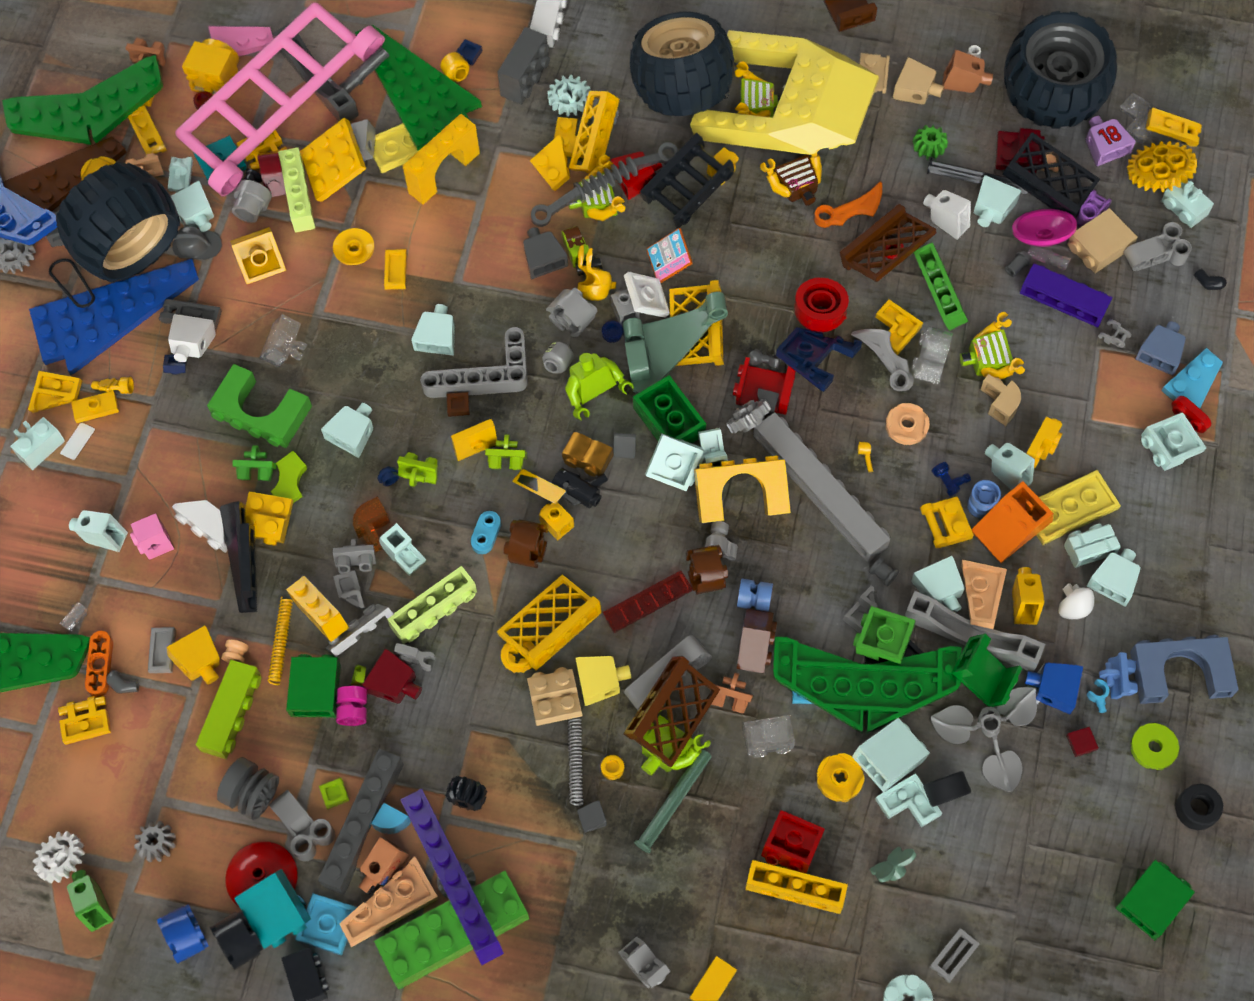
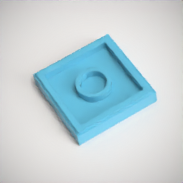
[295,893,357,956]

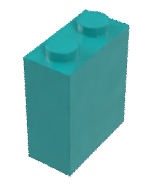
[234,869,311,949]

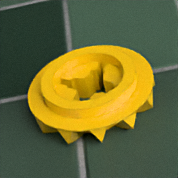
[501,641,535,674]

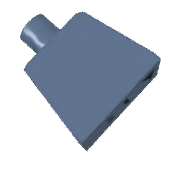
[1135,322,1186,376]

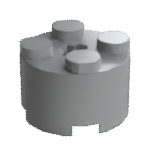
[546,288,597,337]

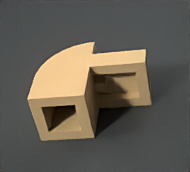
[981,374,1021,426]

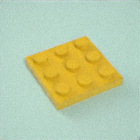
[300,118,366,202]

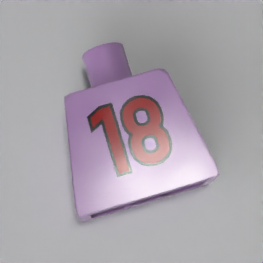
[1086,116,1136,166]

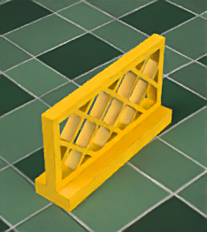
[669,280,724,366]
[497,574,601,671]

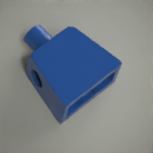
[1024,663,1083,714]

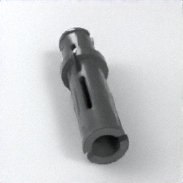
[339,46,390,94]

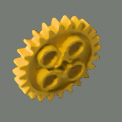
[1127,141,1197,192]

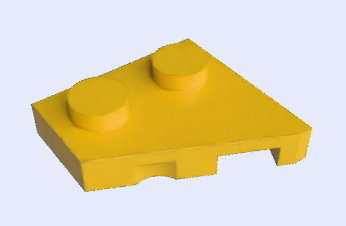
[530,135,570,191]
[28,371,82,413]

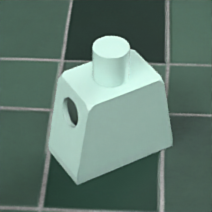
[974,175,1021,227]
[171,181,214,232]
[412,304,455,356]
[321,403,373,458]
[985,443,1035,490]
[69,510,128,552]
[1087,548,1141,607]
[911,556,964,613]

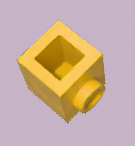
[539,502,574,541]

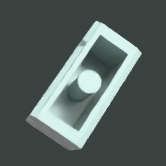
[1064,524,1120,568]

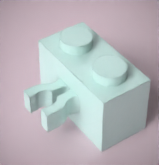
[1161,181,1214,228]
[10,417,65,470]

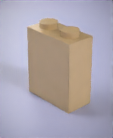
[1067,208,1138,274]

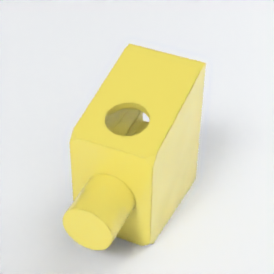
[576,656,631,706]

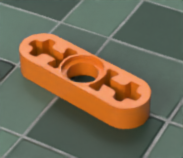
[85,631,113,697]

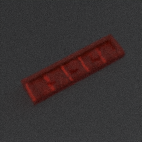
[603,570,693,633]

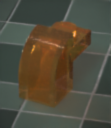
[353,496,390,552]

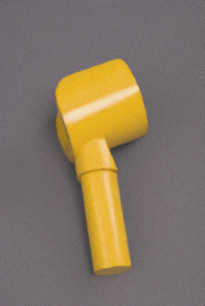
[858,442,873,473]

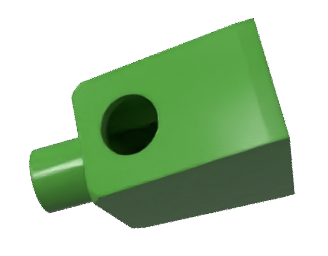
[67,870,114,932]

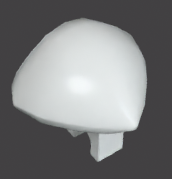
[1058,583,1095,619]

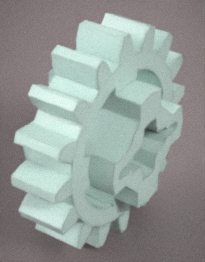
[548,75,590,117]

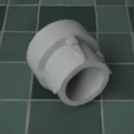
[232,180,272,223]

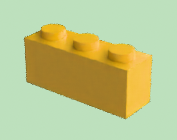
[286,576,349,642]

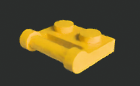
[920,496,974,548]

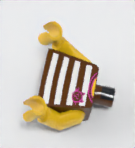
[760,149,822,206]

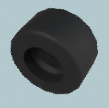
[923,771,971,807]
[1175,784,1224,831]

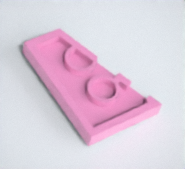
[208,26,273,56]

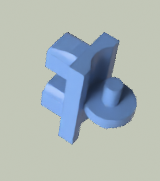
[1099,652,1138,699]

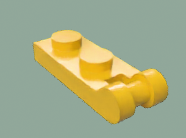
[128,105,167,155]
[1145,107,1202,147]

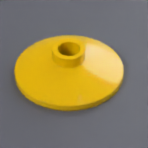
[333,228,375,265]

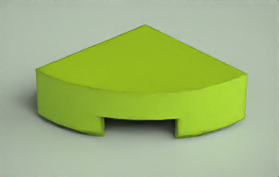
[351,665,366,687]

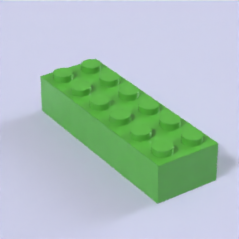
[374,870,529,990]

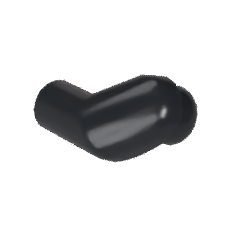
[1194,269,1227,290]

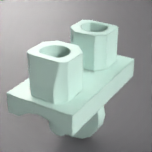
[168,157,193,193]

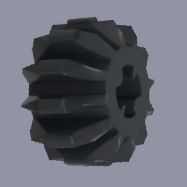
[445,776,487,811]

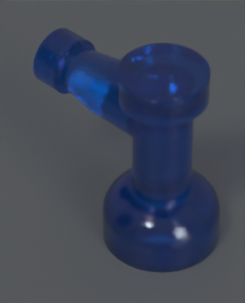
[931,462,971,496]

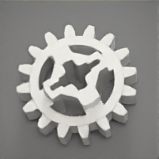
[33,831,85,883]

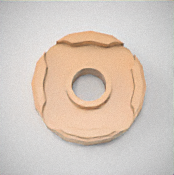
[886,403,930,445]

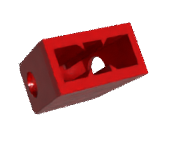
[610,151,662,200]

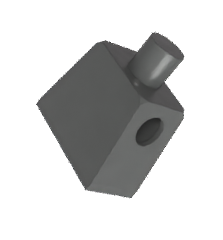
[523,227,568,280]

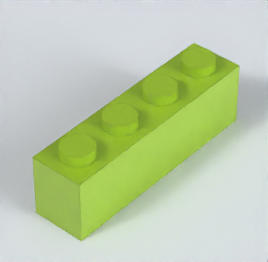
[196,660,262,759]

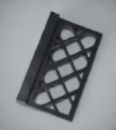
[1002,132,1100,216]

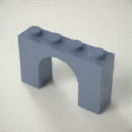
[1130,635,1239,704]

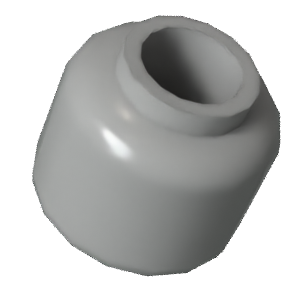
[542,342,574,374]

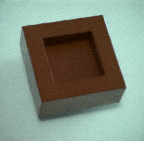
[447,392,470,417]

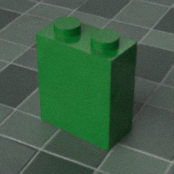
[286,654,341,718]
[1115,860,1195,941]

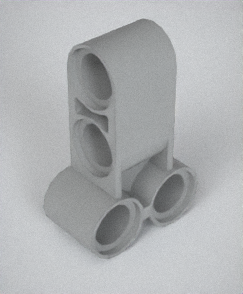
[1123,222,1192,271]
[269,789,335,862]

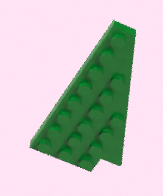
[355,25,482,151]

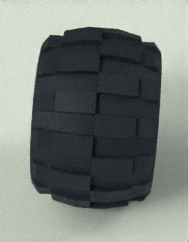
[630,12,735,116]

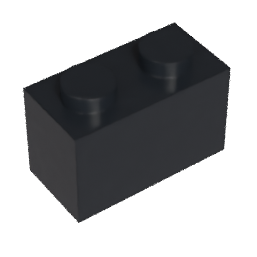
[281,947,329,1001]

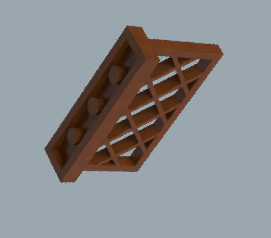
[840,204,937,282]
[623,656,720,767]

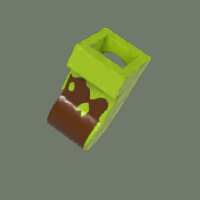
[561,226,589,268]

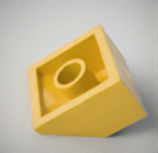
[230,227,286,284]

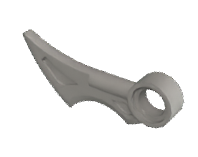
[851,329,914,391]

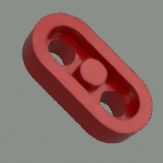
[1171,396,1211,433]

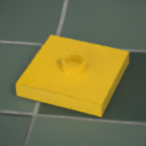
[451,419,497,461]

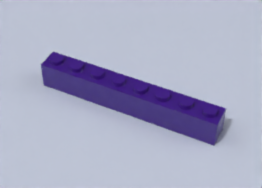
[400,789,504,965]

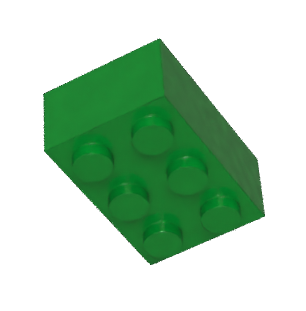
[633,375,706,443]

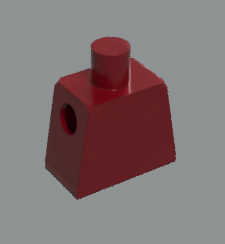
[362,649,422,704]

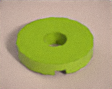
[1131,723,1179,770]

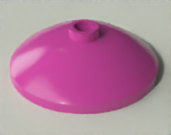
[1012,209,1077,247]

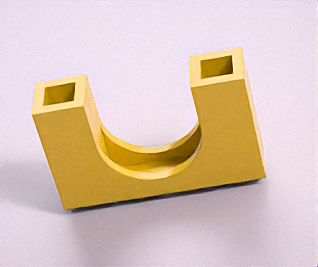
[402,114,480,204]
[694,455,791,523]

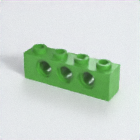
[914,242,969,330]

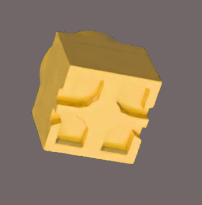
[182,39,239,100]

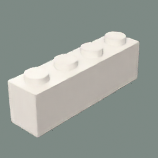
[530,0,567,48]

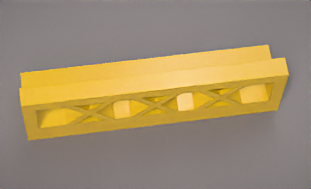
[569,91,620,174]

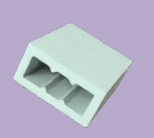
[852,718,930,793]

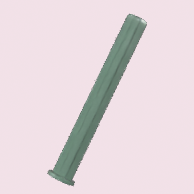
[634,749,711,853]

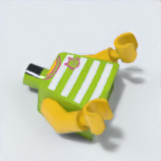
[735,61,781,118]
[568,155,625,221]
[960,312,1025,380]

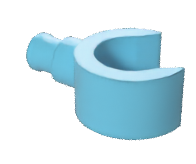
[1086,679,1109,713]

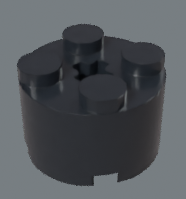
[210,911,263,970]

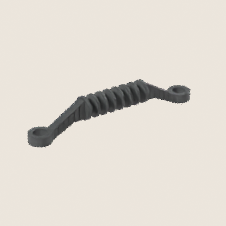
[530,142,678,227]

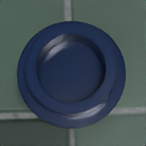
[377,466,399,486]

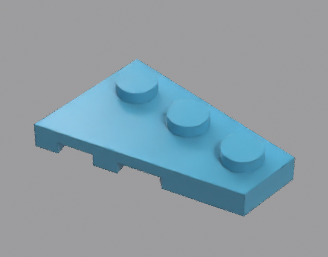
[1162,348,1223,408]

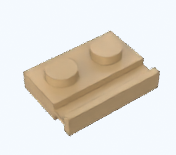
[860,53,890,94]

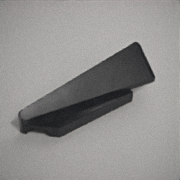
[220,501,257,613]

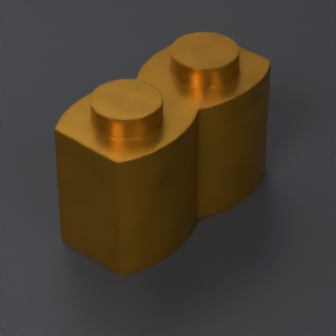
[562,432,614,477]

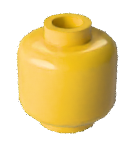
[440,52,470,82]

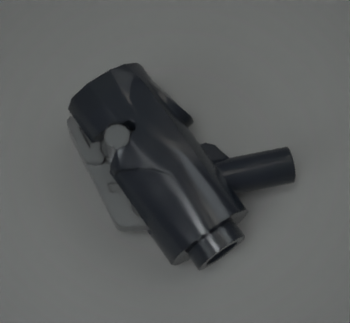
[552,468,608,508]

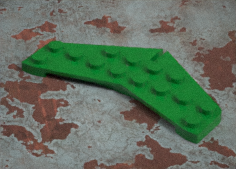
[2,55,163,145]
[0,633,90,693]
[773,637,962,734]

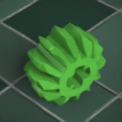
[913,124,948,160]

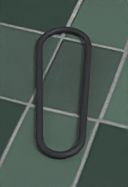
[48,258,95,308]

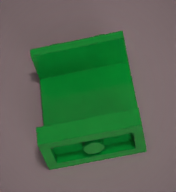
[952,633,1022,707]

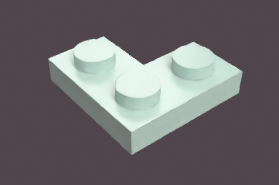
[875,773,942,828]

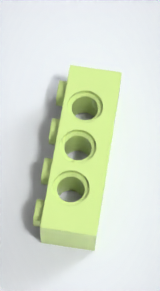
[278,147,316,233]

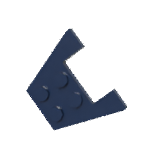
[776,327,862,392]

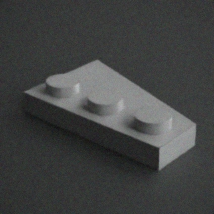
[326,604,394,657]

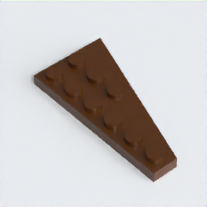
[3,137,127,212]

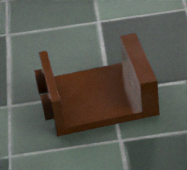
[823,0,877,32]

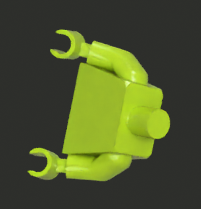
[565,353,634,421]
[641,706,711,776]

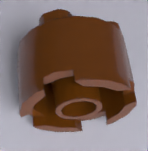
[504,519,548,568]
[686,545,728,595]

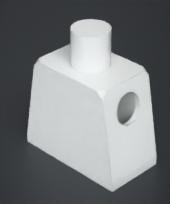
[923,190,971,240]
[168,314,216,363]

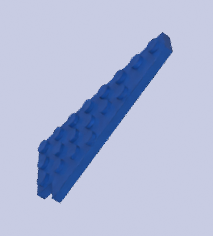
[29,259,199,375]

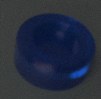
[602,321,623,343]

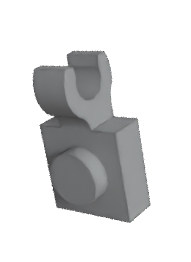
[394,643,436,671]

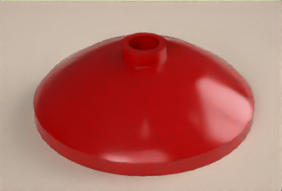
[225,841,298,908]

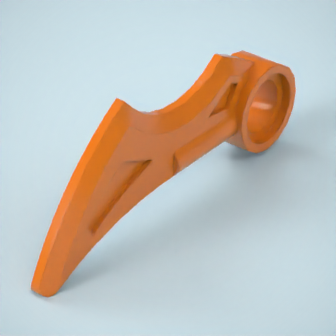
[814,182,882,228]

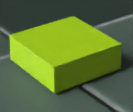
[319,778,350,809]

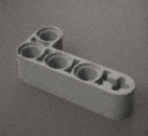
[624,635,712,710]

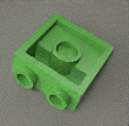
[853,606,916,664]

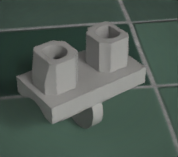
[333,539,376,574]

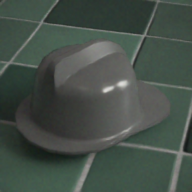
[172,226,222,259]

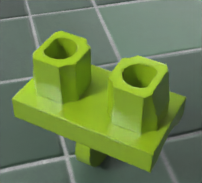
[485,434,527,470]
[397,452,438,487]

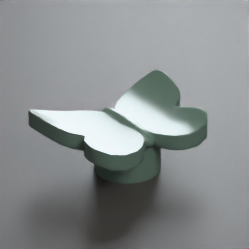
[870,847,916,882]

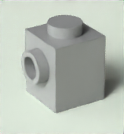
[610,289,640,326]

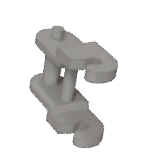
[1098,319,1132,348]

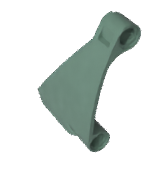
[623,292,728,394]

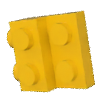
[1027,416,1063,468]
[245,491,294,546]

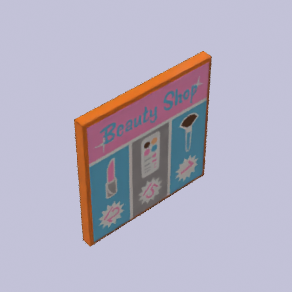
[647,228,693,283]

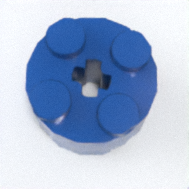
[156,904,209,964]

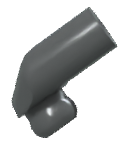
[106,670,139,693]

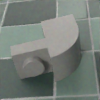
[618,936,671,988]

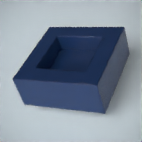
[456,39,482,65]
[163,355,187,374]

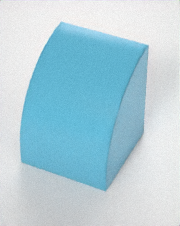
[371,803,411,834]

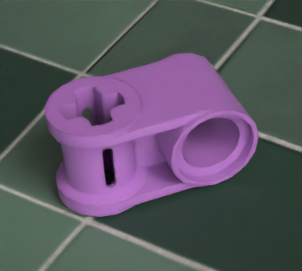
[1076,190,1112,228]

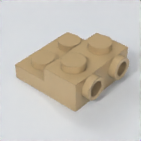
[527,667,582,726]

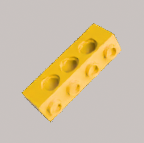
[746,860,848,914]

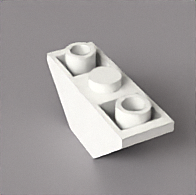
[172,500,228,553]

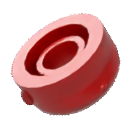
[794,278,849,332]

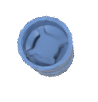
[967,480,1001,519]
[737,579,773,612]

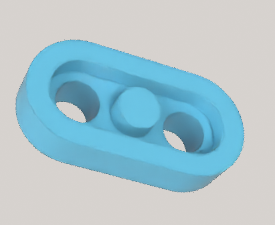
[471,511,501,554]

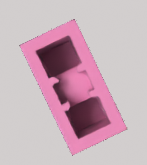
[130,513,174,560]

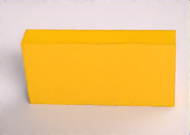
[384,249,407,290]
[690,956,737,1001]

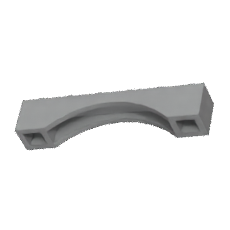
[905,591,1046,672]

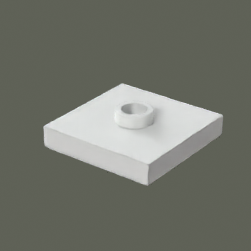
[624,272,670,318]

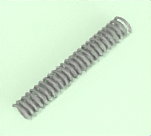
[568,717,583,805]

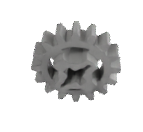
[0,238,36,274]
[726,399,771,434]

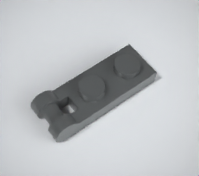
[159,299,222,329]

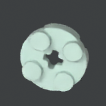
[883,975,933,1001]

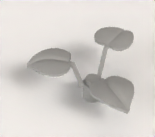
[931,687,1037,792]

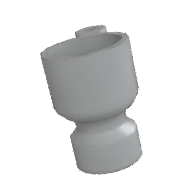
[705,521,738,560]

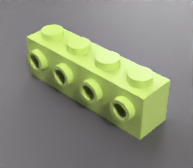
[387,566,477,644]

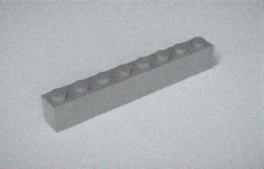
[754,412,890,563]

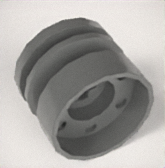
[217,757,279,820]

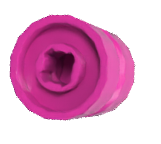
[336,686,367,726]

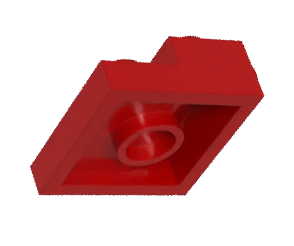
[761,810,825,874]

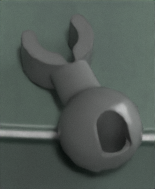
[746,349,780,368]

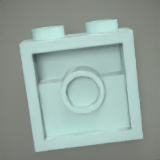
[1141,412,1206,471]
[645,434,704,491]

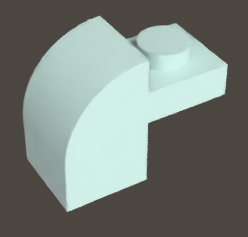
[698,428,728,467]
[379,523,426,576]

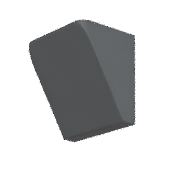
[613,433,636,458]
[577,800,607,833]

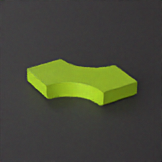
[271,451,307,503]

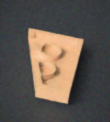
[961,560,1007,629]

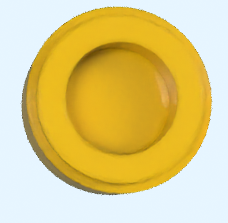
[601,755,624,780]

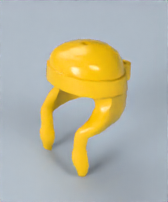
[577,245,616,301]

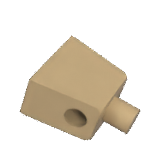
[893,57,944,104]

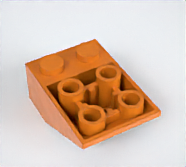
[971,481,1054,563]

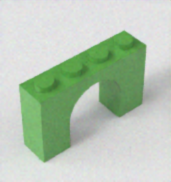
[207,364,312,448]

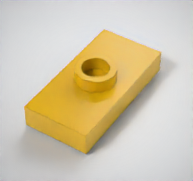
[71,391,119,423]

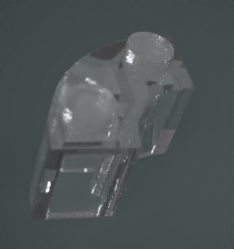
[911,326,953,384]

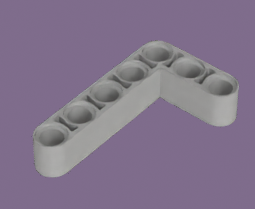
[420,327,528,398]

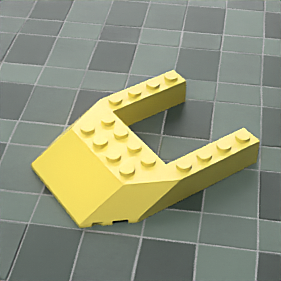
[690,30,879,155]

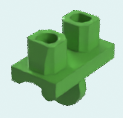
[233,445,277,481]

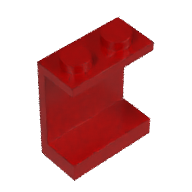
[733,357,796,415]

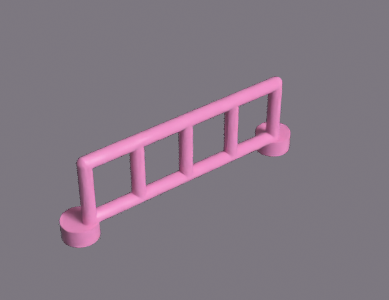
[175,2,385,196]

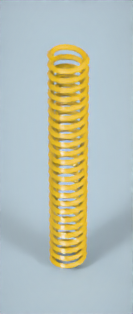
[267,597,293,685]

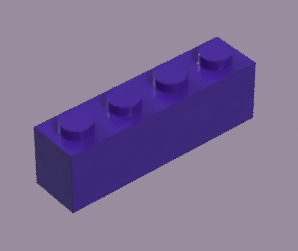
[1020,263,1113,327]

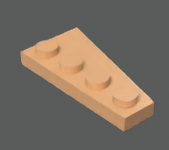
[340,857,438,947]

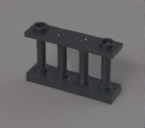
[640,133,735,228]

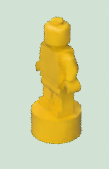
[91,377,134,394]

